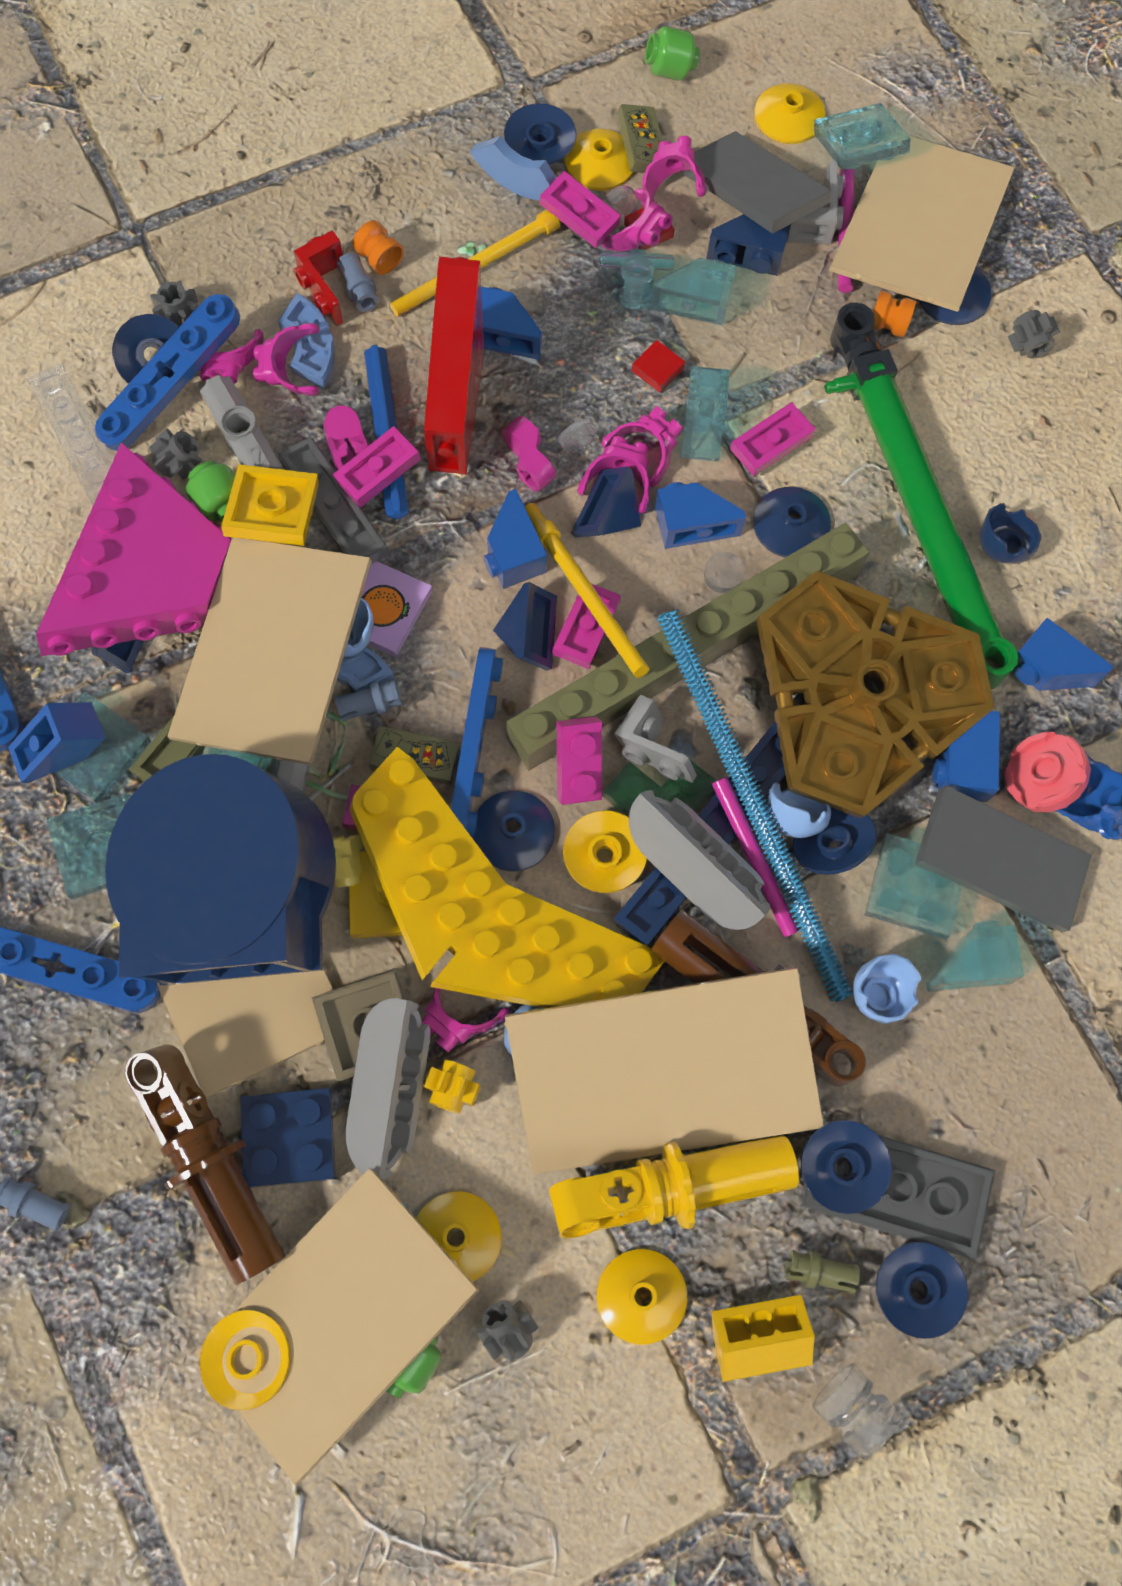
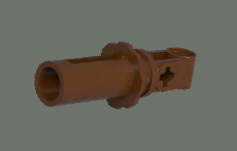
[651,910,866,1087]
[125,1044,285,1285]

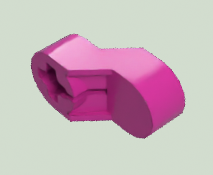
[323,405,368,471]
[501,415,556,492]

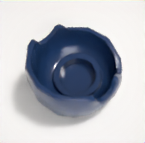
[979,503,1042,564]

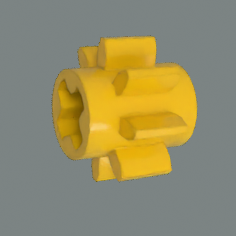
[424,1060,480,1114]

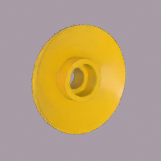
[754,83,825,144]
[565,129,634,191]
[563,810,647,893]
[416,1191,502,1282]
[596,1249,687,1345]
[200,1310,290,1410]

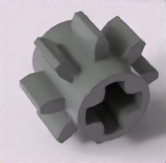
[150,280,198,327]
[1008,310,1060,359]
[149,428,202,480]
[476,1300,538,1360]

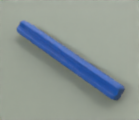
[364,345,409,520]

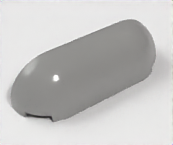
[629,790,770,930]
[346,998,430,1180]

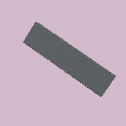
[277,436,389,564]

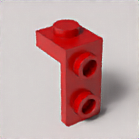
[293,230,343,326]

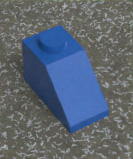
[481,286,542,360]
[655,482,746,549]
[483,489,547,589]
[1012,618,1114,691]
[8,702,106,783]
[932,711,1000,802]

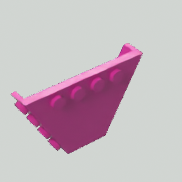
[36,443,232,657]

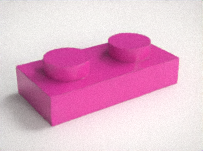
[540,171,621,248]
[730,402,816,477]
[333,426,421,508]
[553,583,621,670]
[556,716,602,805]

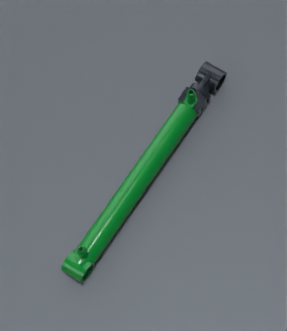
[824,302,1018,689]

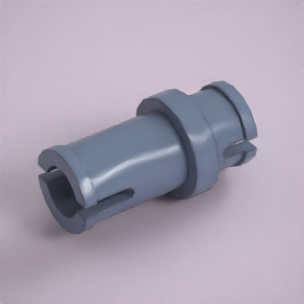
[337,253,379,312]
[335,680,402,722]
[0,1176,71,1232]

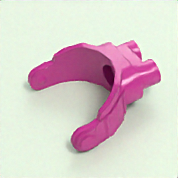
[642,136,707,208]
[600,188,673,252]
[253,323,319,397]
[200,329,264,384]
[601,406,684,488]
[577,436,650,514]
[422,963,511,1053]

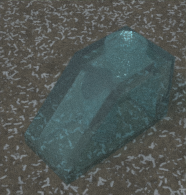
[651,258,737,326]
[681,366,730,462]
[926,920,1024,992]

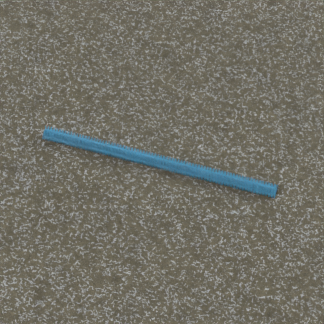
[657,609,853,1003]

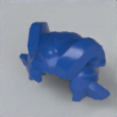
[1054,751,1122,840]

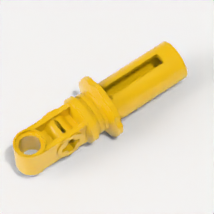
[549,1135,799,1238]

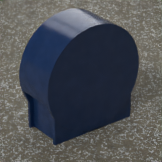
[105,754,336,986]

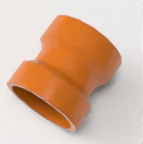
[352,220,404,275]
[873,290,917,338]

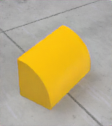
[712,1294,815,1382]

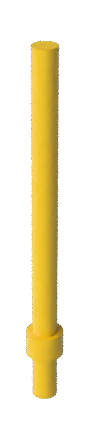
[390,209,562,317]
[525,503,649,678]

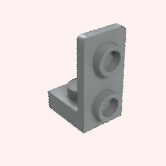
[787,161,843,245]
[615,695,697,782]

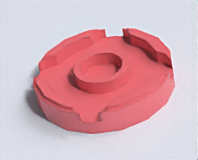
[1004,732,1091,813]

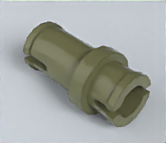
[785,1250,860,1294]

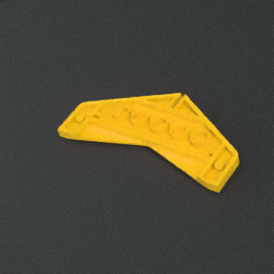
[350,747,664,1009]

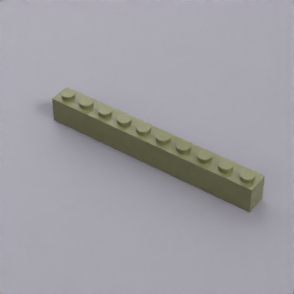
[506,522,869,771]

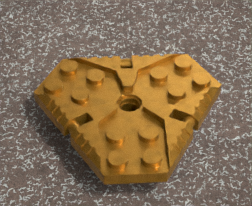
[756,570,995,818]

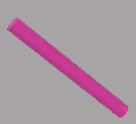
[838,161,854,293]
[712,777,799,937]

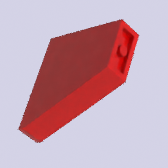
[424,256,484,475]

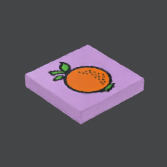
[361,561,433,657]

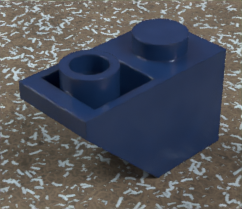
[706,214,791,276]

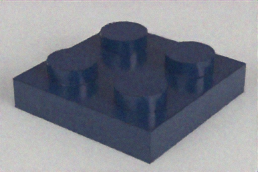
[240,1088,336,1188]

